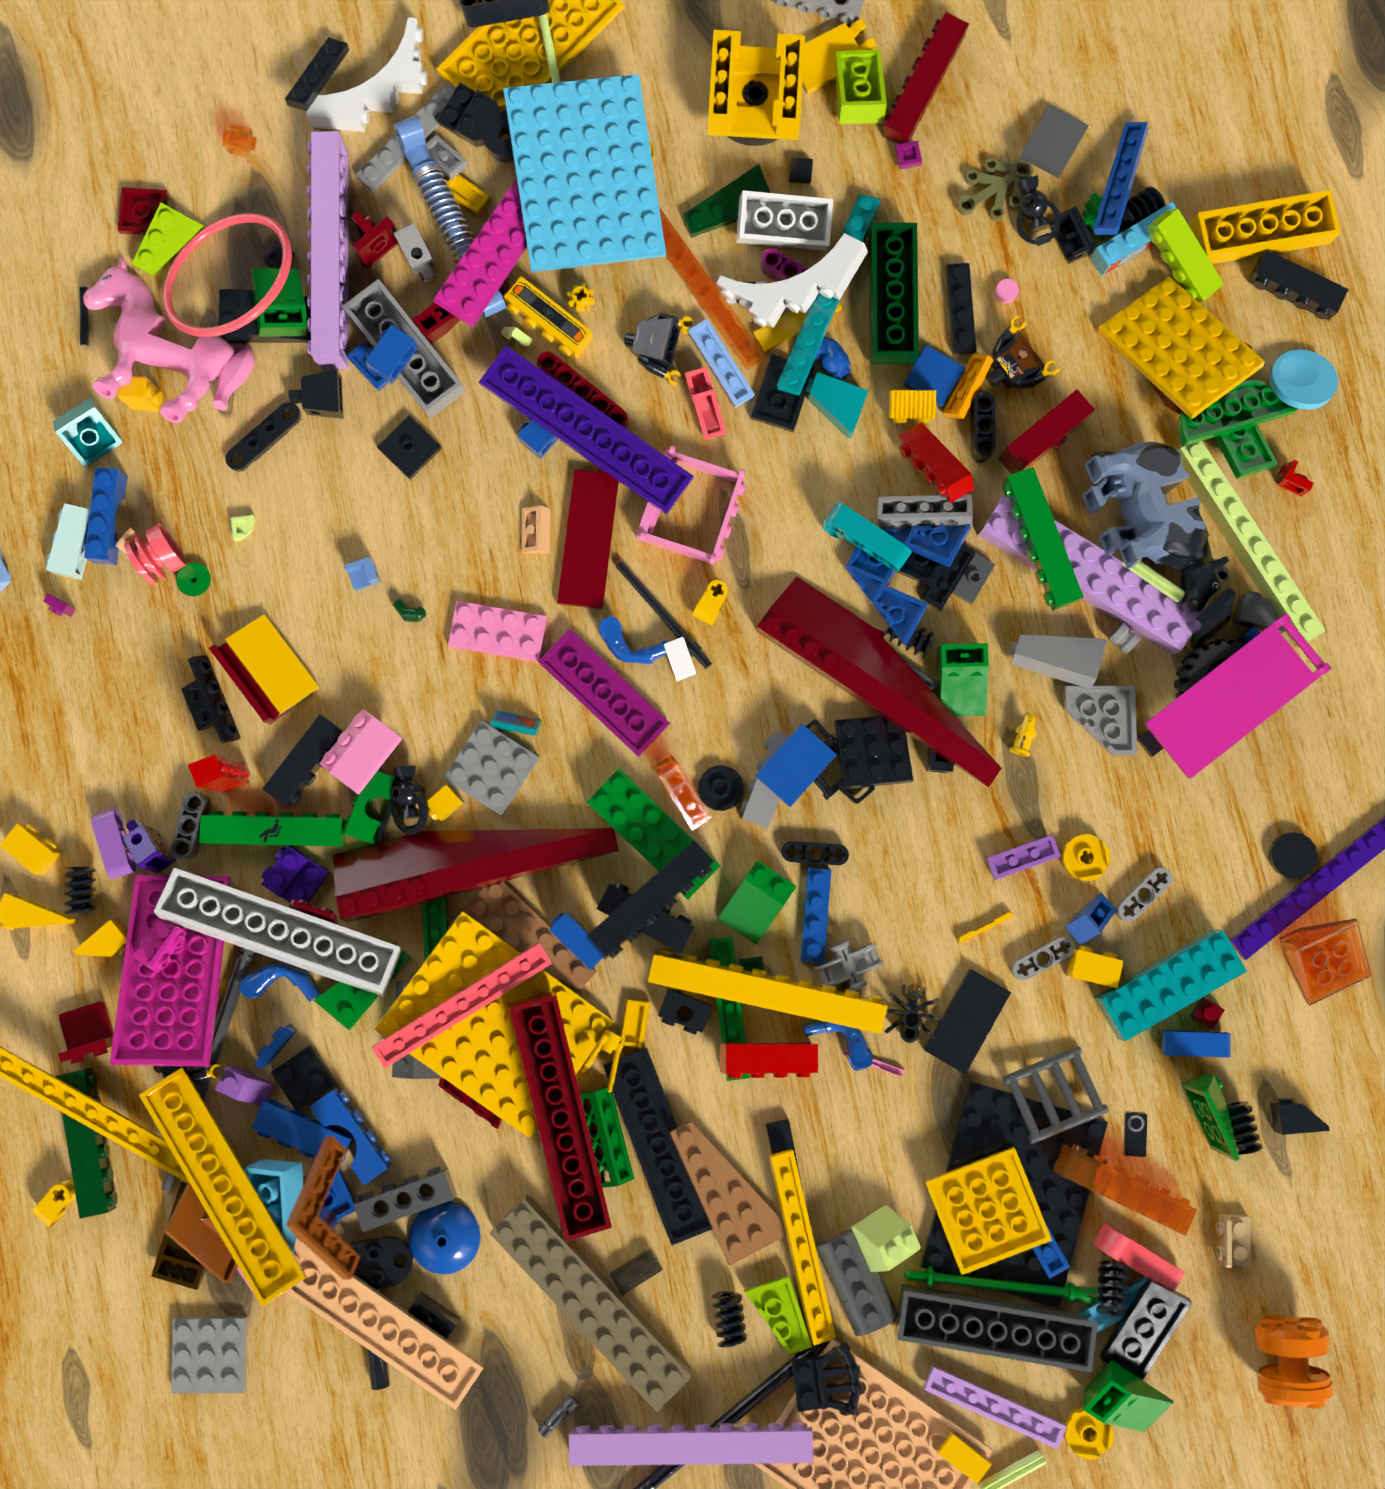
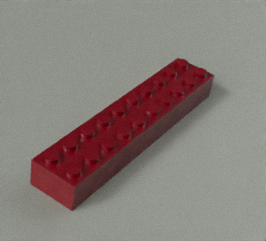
[507,991,612,1242]

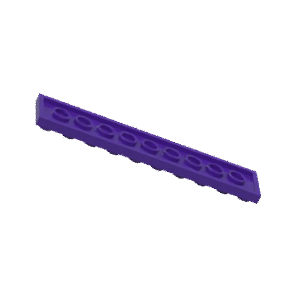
[479,345,694,515]

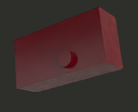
[998,389,1095,474]

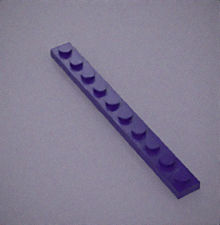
[1229,816,1385,960]

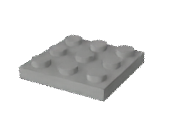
[443,721,540,816]
[171,1316,247,1394]

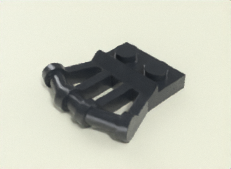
[791,1342,863,1415]

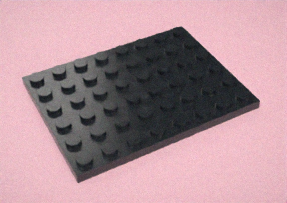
[920,1081,1108,1308]

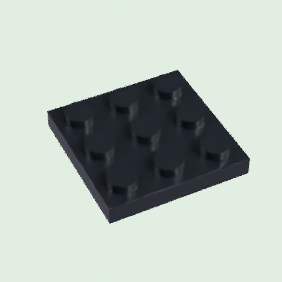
[834,716,913,789]

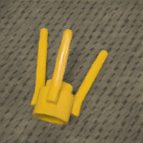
[582,1030,623,1093]

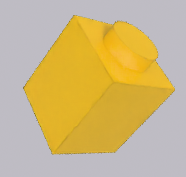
[427,784,464,821]

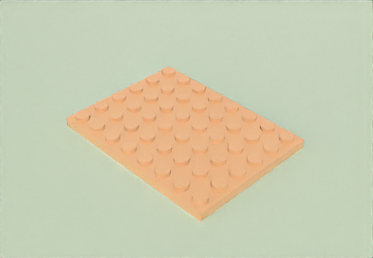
[754,1339,992,1489]

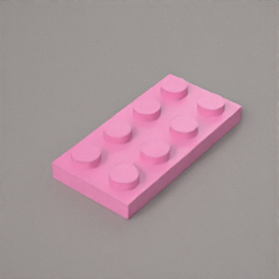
[448,601,547,662]

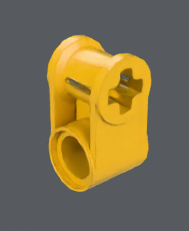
[692,580,728,626]
[31,1180,76,1228]

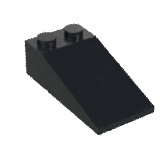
[218,289,311,343]

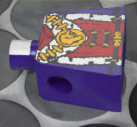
[123,818,176,874]

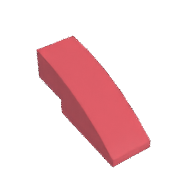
[683,366,726,440]

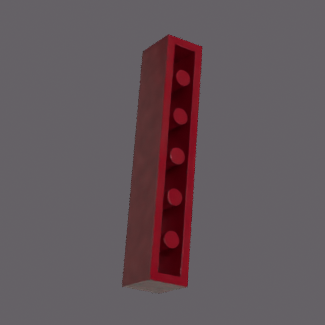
[882,12,970,144]

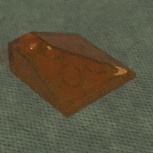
[1279,919,1372,1006]

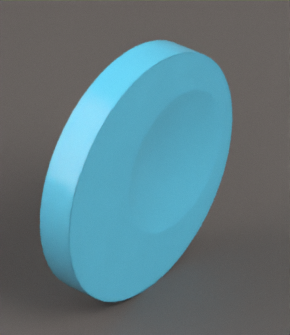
[1269,349,1338,410]

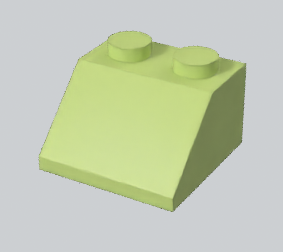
[851,1205,921,1272]

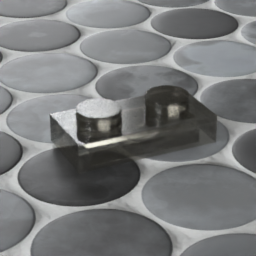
[610,1247,663,1295]

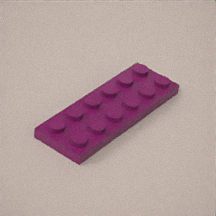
[538,629,670,757]

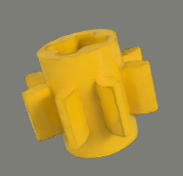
[567,283,595,314]

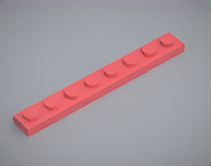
[372,942,552,1069]

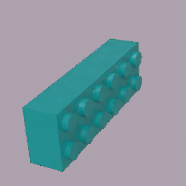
[1094,929,1247,1041]

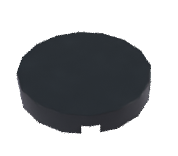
[698,765,744,811]
[1269,832,1318,879]

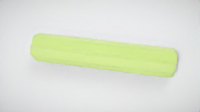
[1122,561,1185,602]
[979,1450,1046,1489]

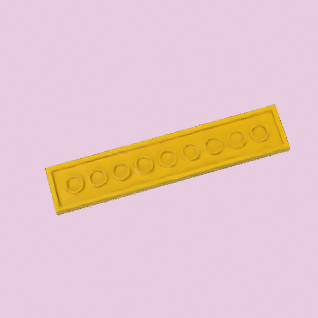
[139,1068,307,1307]

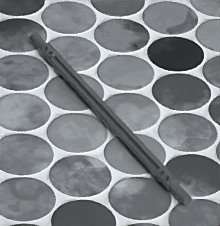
[161,947,254,1191]

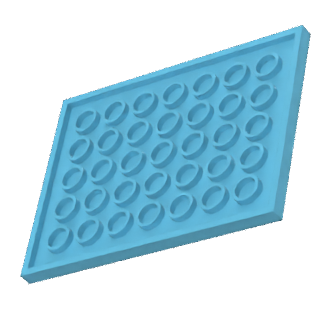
[504,74,666,272]

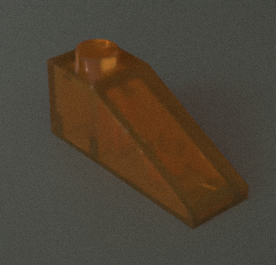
[652,755,711,830]

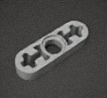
[1116,868,1172,921]
[1011,937,1075,980]

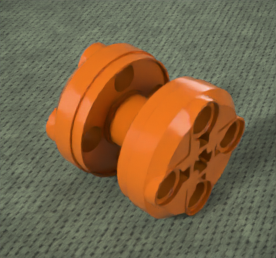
[1254,1314,1333,1409]

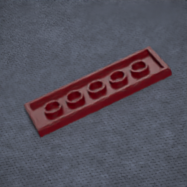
[557,469,619,610]

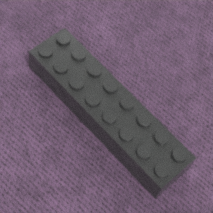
[895,1284,1098,1373]

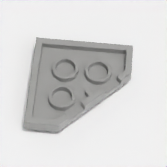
[1064,686,1137,756]

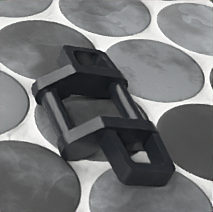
[805,719,875,804]

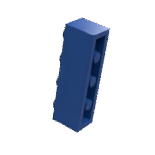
[251,1098,354,1165]

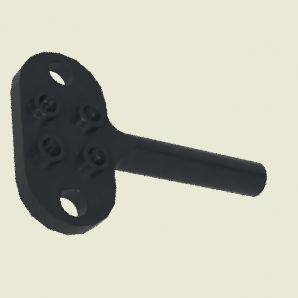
[351,1236,414,1390]

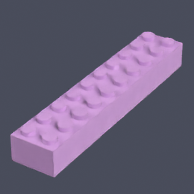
[307,131,349,370]
[978,495,1203,655]

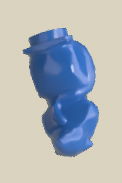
[815,336,851,381]

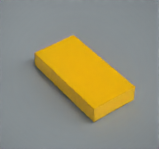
[446,174,491,217]
[620,998,650,1049]
[937,1431,992,1484]

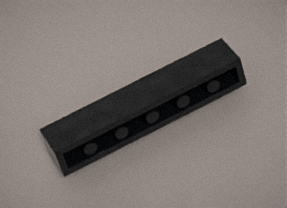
[586,840,714,960]

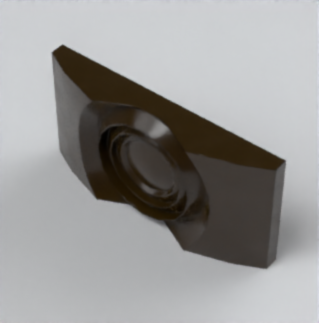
[151,1181,206,1290]

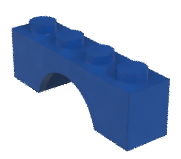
[84,467,128,565]
[310,1087,392,1185]

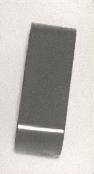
[171,792,210,859]

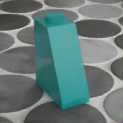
[806,372,869,439]

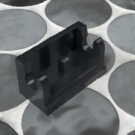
[1050,206,1096,264]
[407,1291,460,1340]

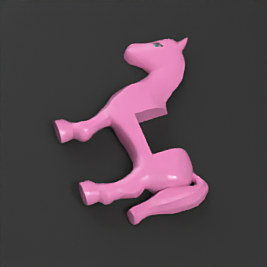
[83,257,255,423]

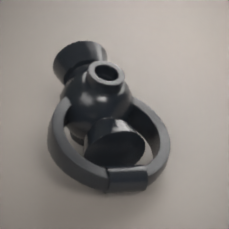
[1016,176,1061,246]
[390,765,429,835]

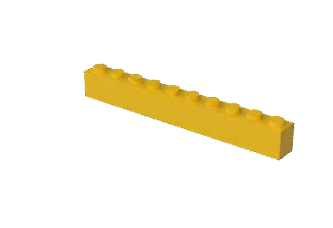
[648,948,888,1034]

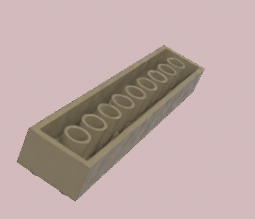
[490,1194,692,1412]

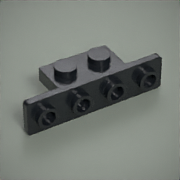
[181,655,241,743]

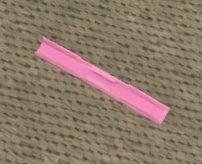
[844,1048,904,1077]

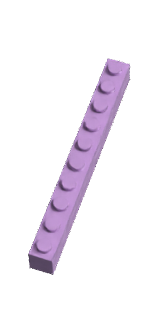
[569,1422,814,1466]

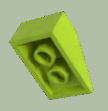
[835,50,887,124]

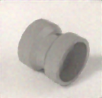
[1108,622,1141,654]

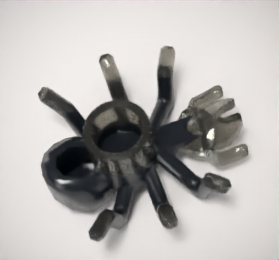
[884,984,941,1043]

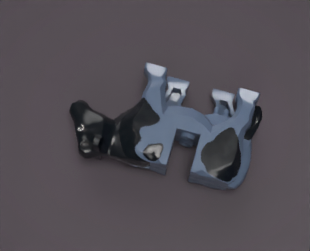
[1082,442,1230,613]

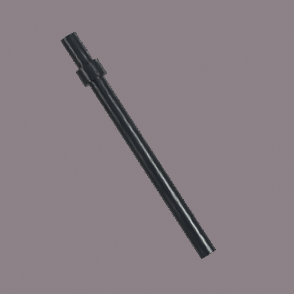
[616,561,712,670]

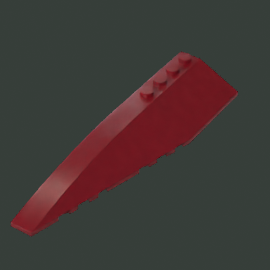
[757,577,1002,788]
[333,828,619,923]

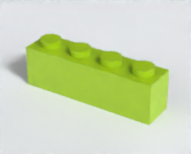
[1146,208,1224,302]

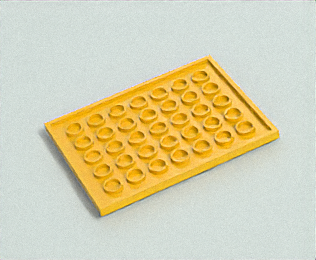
[375,911,614,1139]

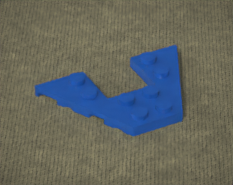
[845,524,971,646]

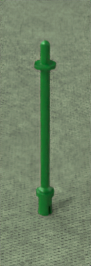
[904,1266,1097,1304]

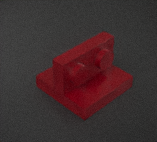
[352,211,398,270]

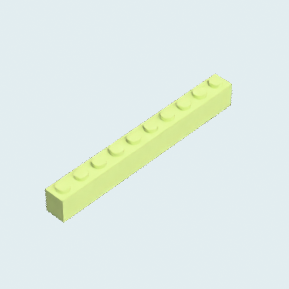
[1178,441,1326,647]

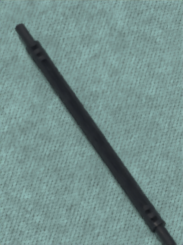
[634,1343,825,1489]

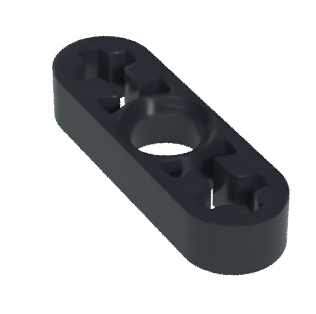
[781,841,849,865]

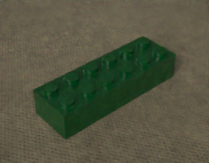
[869,223,919,365]

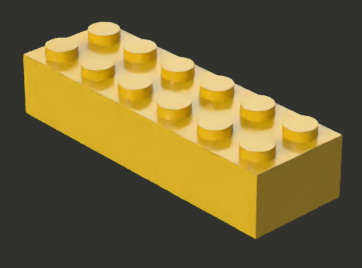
[1190,190,1341,264]

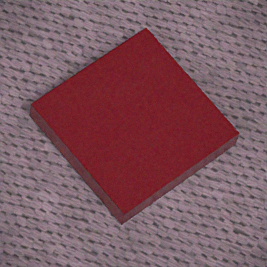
[117,187,169,235]

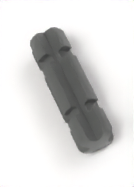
[538,1394,578,1438]

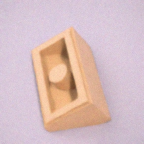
[522,505,550,553]

